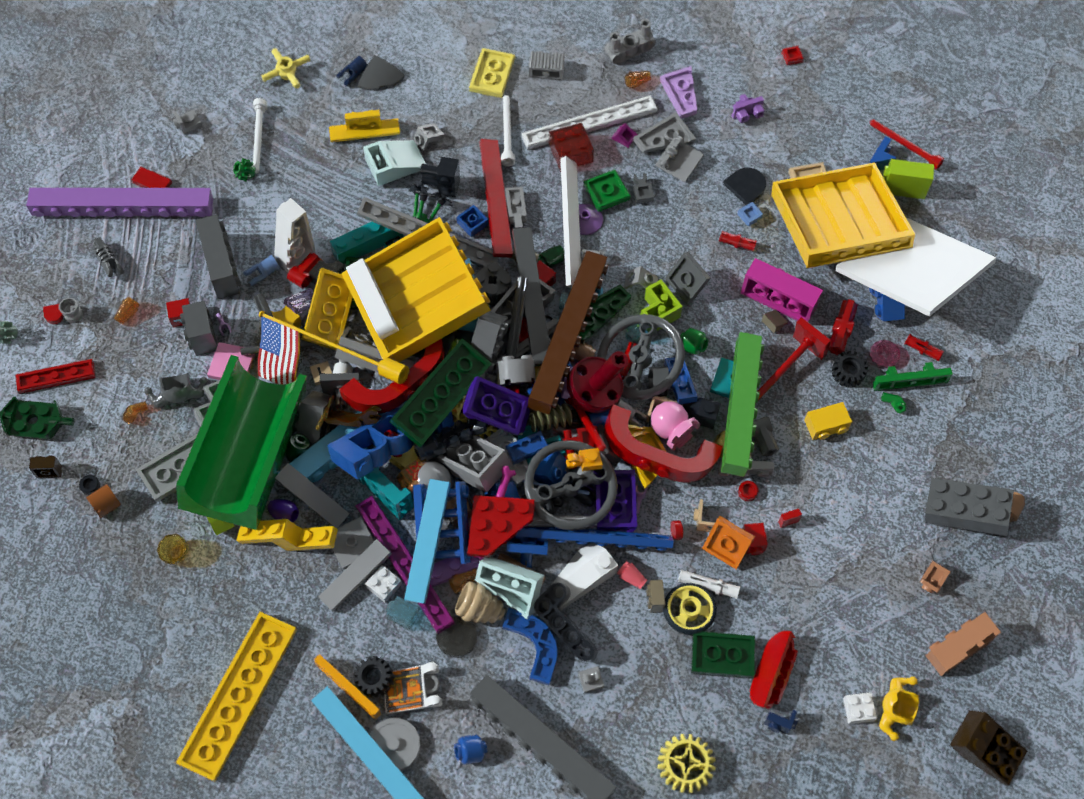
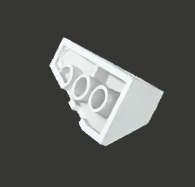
[542,542,618,611]

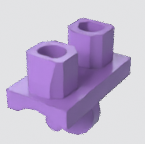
[731,94,764,123]

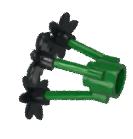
[406,183,453,223]

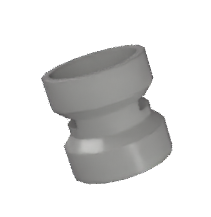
[59,297,83,323]

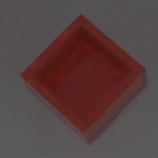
[549,122,594,172]

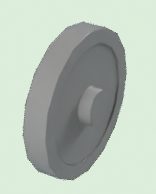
[370,718,421,772]

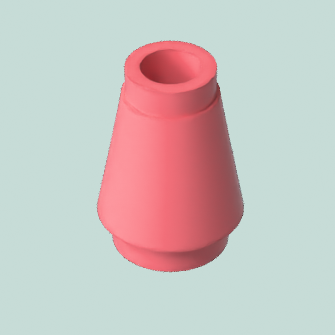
[617,561,647,589]

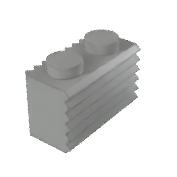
[529,51,565,80]

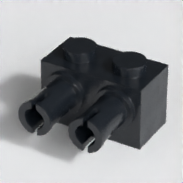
[420,156,460,197]

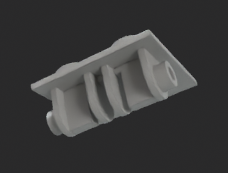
[655,136,704,183]

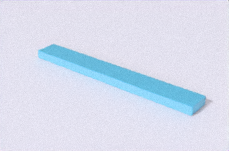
[311,686,424,799]

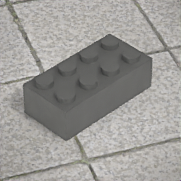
[195,214,241,300]
[925,478,1014,536]

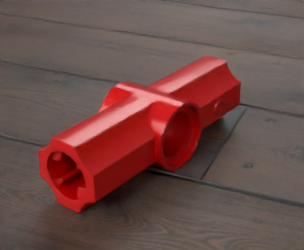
[828,299,858,355]

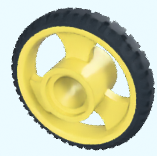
[663,583,717,635]

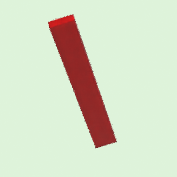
[480,139,513,258]

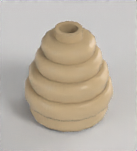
[455,581,505,623]

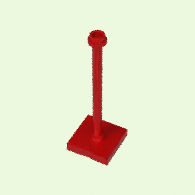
[755,317,831,404]

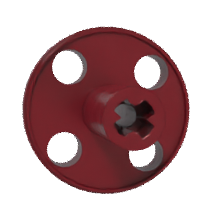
[567,351,628,413]

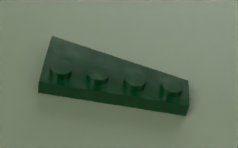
[580,284,631,345]

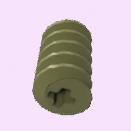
[529,403,572,432]

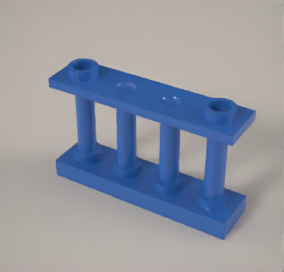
[413,481,473,564]

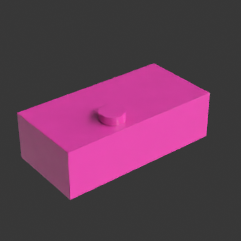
[741,258,823,323]

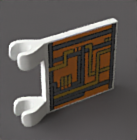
[384,662,442,715]

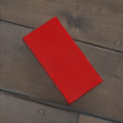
[131,166,172,188]

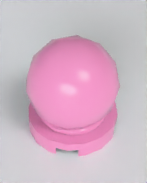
[650,401,700,451]

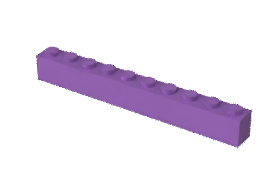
[26,188,214,217]

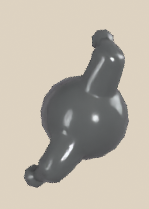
[144,373,208,408]

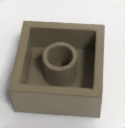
[646,580,665,613]

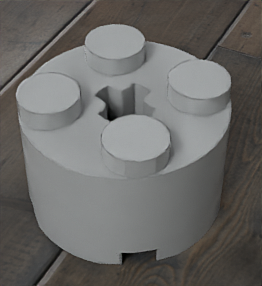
[496,355,536,387]

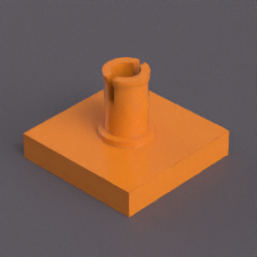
[702,516,755,569]

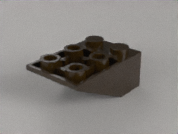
[949,710,1028,786]

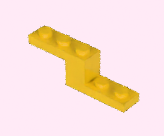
[236,519,338,551]

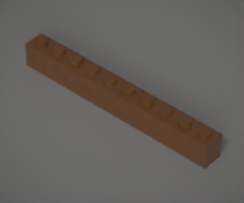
[527,250,609,415]

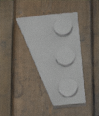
[633,112,696,153]

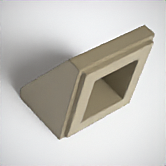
[762,309,788,333]

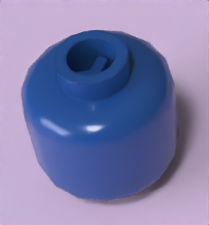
[454,734,487,765]

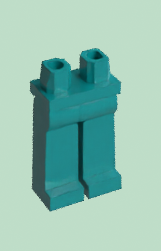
[359,467,414,520]

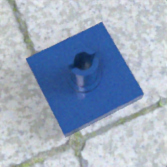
[506,536,548,569]

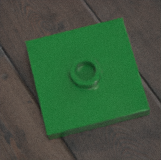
[583,169,631,212]

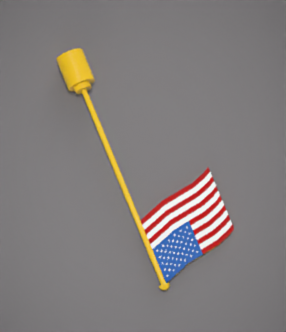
[258,311,409,384]

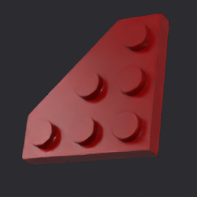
[467,495,535,558]

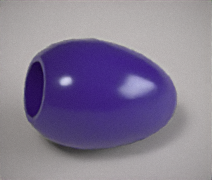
[267,499,299,522]

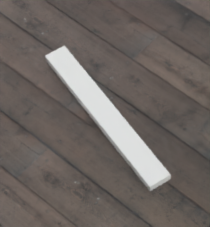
[522,95,657,150]
[561,156,581,289]

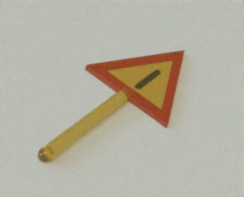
[315,394,336,430]

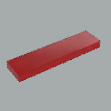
[15,359,96,394]

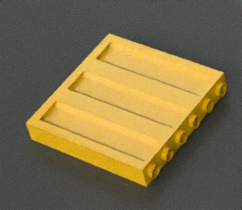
[772,162,915,268]
[342,217,491,362]

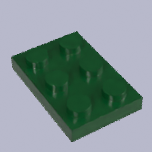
[691,632,755,678]

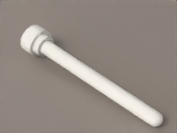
[501,95,515,167]
[253,98,267,174]

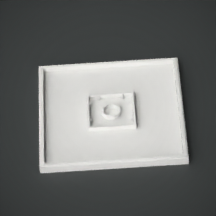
[836,218,996,317]

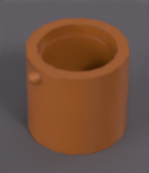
[86,484,121,518]

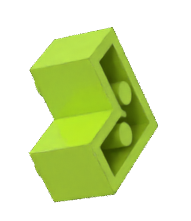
[640,279,683,332]

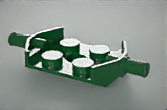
[0,397,75,439]

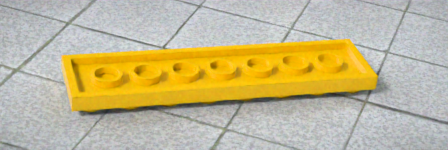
[176,612,297,782]

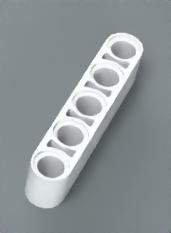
[346,258,399,340]

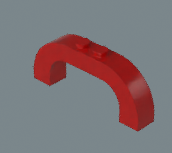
[339,339,444,414]
[605,404,723,482]

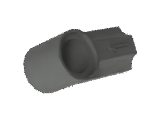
[752,416,779,457]

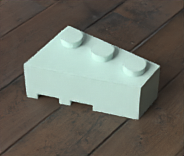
[475,556,544,619]

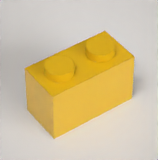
[804,402,852,440]

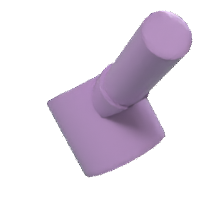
[216,313,231,336]
[636,485,647,514]

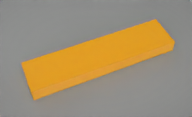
[314,654,381,720]

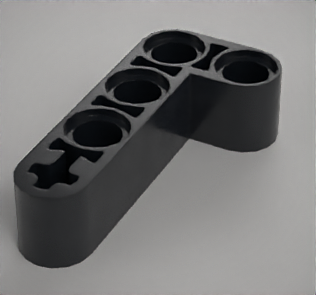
[534,582,598,662]

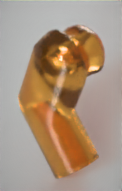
[123,401,148,423]

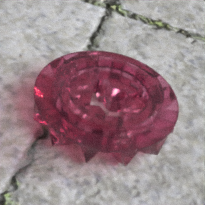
[869,340,900,368]

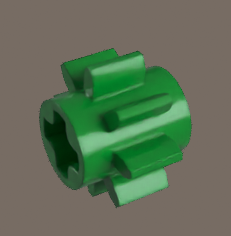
[233,158,256,182]

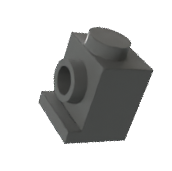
[648,367,668,397]

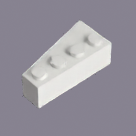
[274,198,316,273]

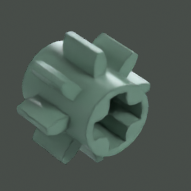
[0,321,18,344]

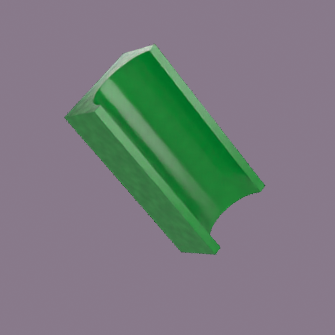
[176,355,307,530]

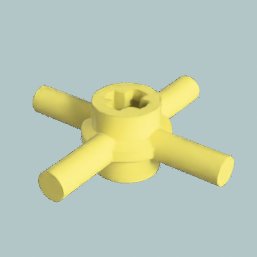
[261,48,311,89]

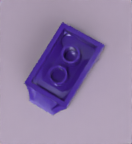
[463,376,530,435]
[595,470,637,532]

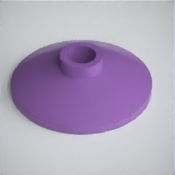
[579,204,603,235]

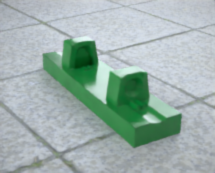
[872,362,953,391]

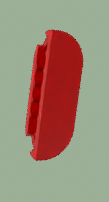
[750,631,798,709]

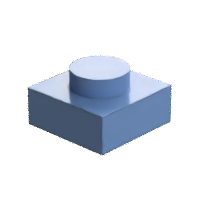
[737,202,763,226]

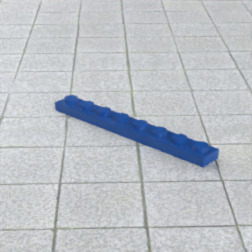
[515,527,674,550]

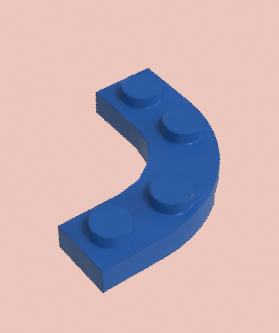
[502,608,557,686]

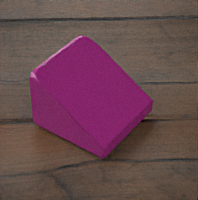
[611,123,638,148]

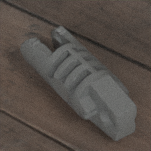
[93,237,124,277]

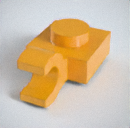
[566,448,603,471]

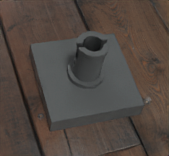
[665,252,711,305]
[320,373,361,409]

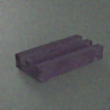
[283,288,314,314]

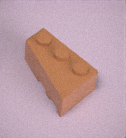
[926,612,1001,676]

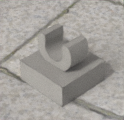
[578,666,604,694]

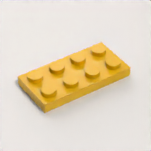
[301,268,353,351]

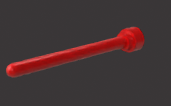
[870,120,945,171]
[565,398,606,451]

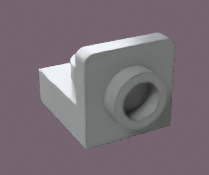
[173,110,203,134]
[413,123,444,151]

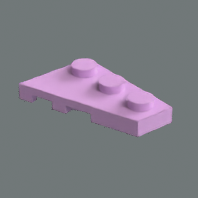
[660,66,697,119]

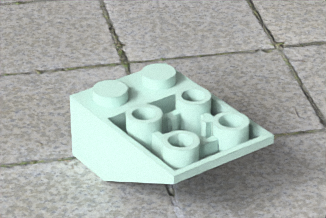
[363,140,426,186]

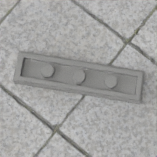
[275,463,350,528]
[318,539,391,612]

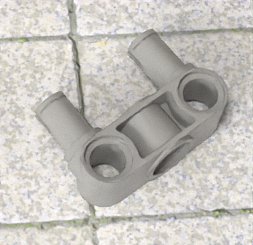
[605,19,656,64]

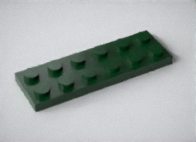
[389,338,492,447]

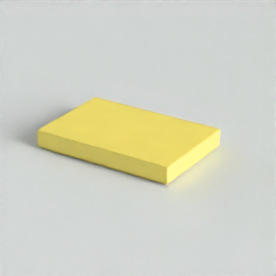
[469,48,515,98]

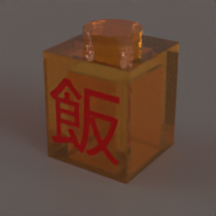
[396,458,424,491]

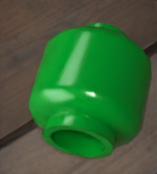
[680,328,709,355]

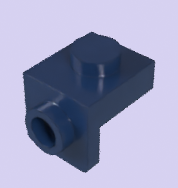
[764,709,799,734]

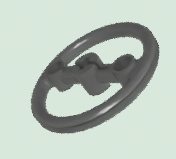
[597,314,685,400]
[524,440,618,530]

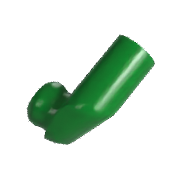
[881,392,907,413]

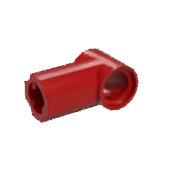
[287,252,323,289]

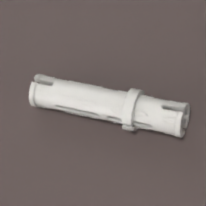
[678,569,740,599]

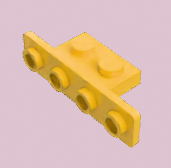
[329,110,400,142]

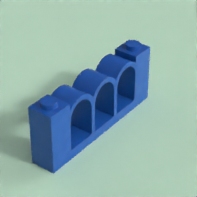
[327,402,454,480]

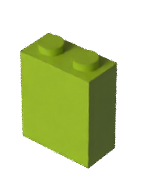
[883,159,934,199]

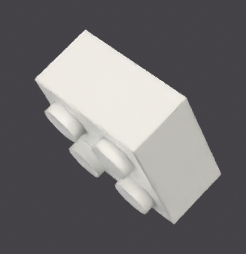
[365,565,402,603]
[843,693,877,725]

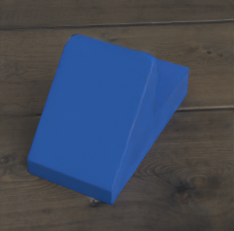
[869,136,896,171]

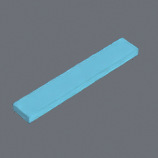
[404,479,451,604]

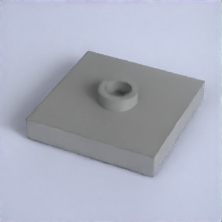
[332,517,374,570]

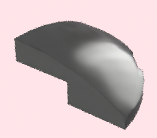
[358,55,405,91]

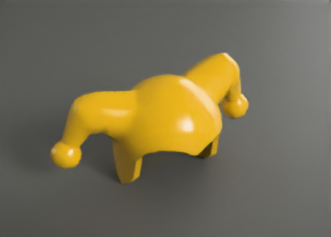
[879,676,919,741]

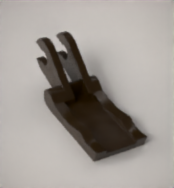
[324,406,382,427]

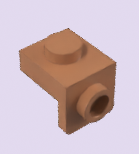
[920,560,951,593]

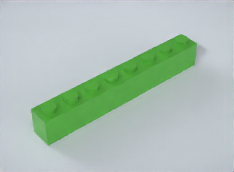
[721,332,764,477]

